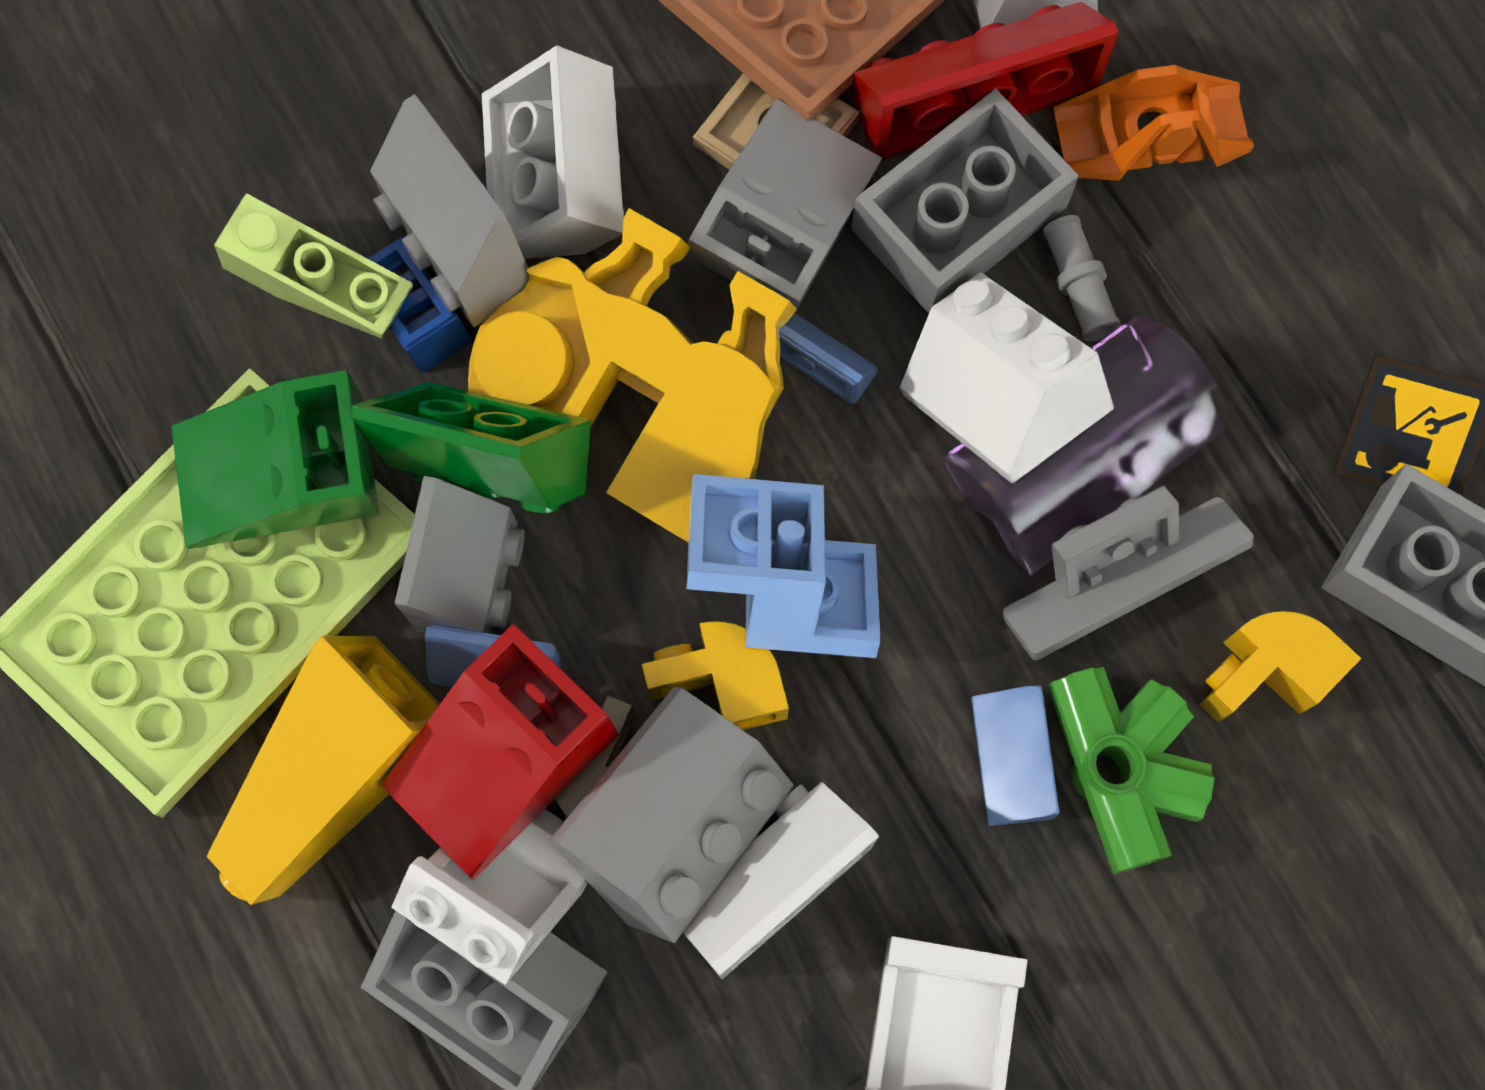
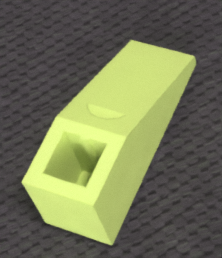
[214,193,413,338]

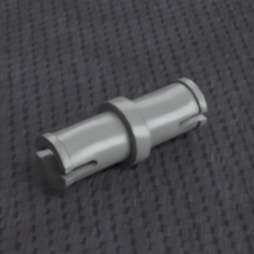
[1043,215,1121,342]

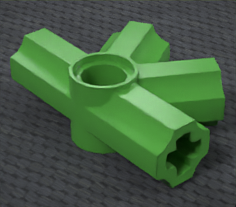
[1047,667,1215,874]

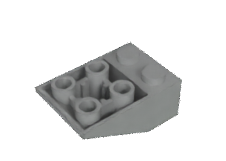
[687,98,882,315]

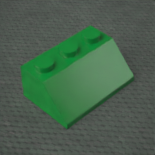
[352,382,591,513]

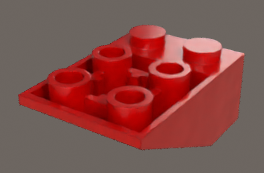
[381,624,619,880]

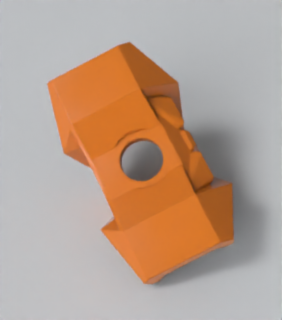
[1053,65,1254,181]

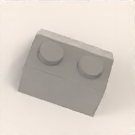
[395,476,524,634]

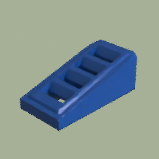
[368,237,471,372]

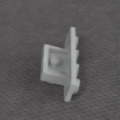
[1003,486,1254,660]

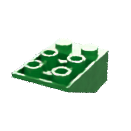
[171,370,379,549]

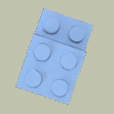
[686,474,880,658]

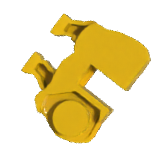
[468,208,796,543]

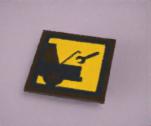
[1333,354,1485,496]

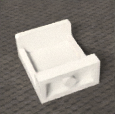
[391,809,588,985]
[865,936,1027,1090]

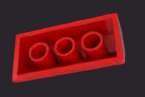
[851,2,1119,161]

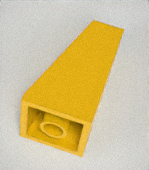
[206,636,440,905]

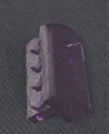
[942,315,1225,576]

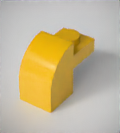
[1199,611,1362,722]
[642,621,789,730]

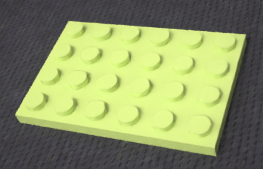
[0,368,415,818]

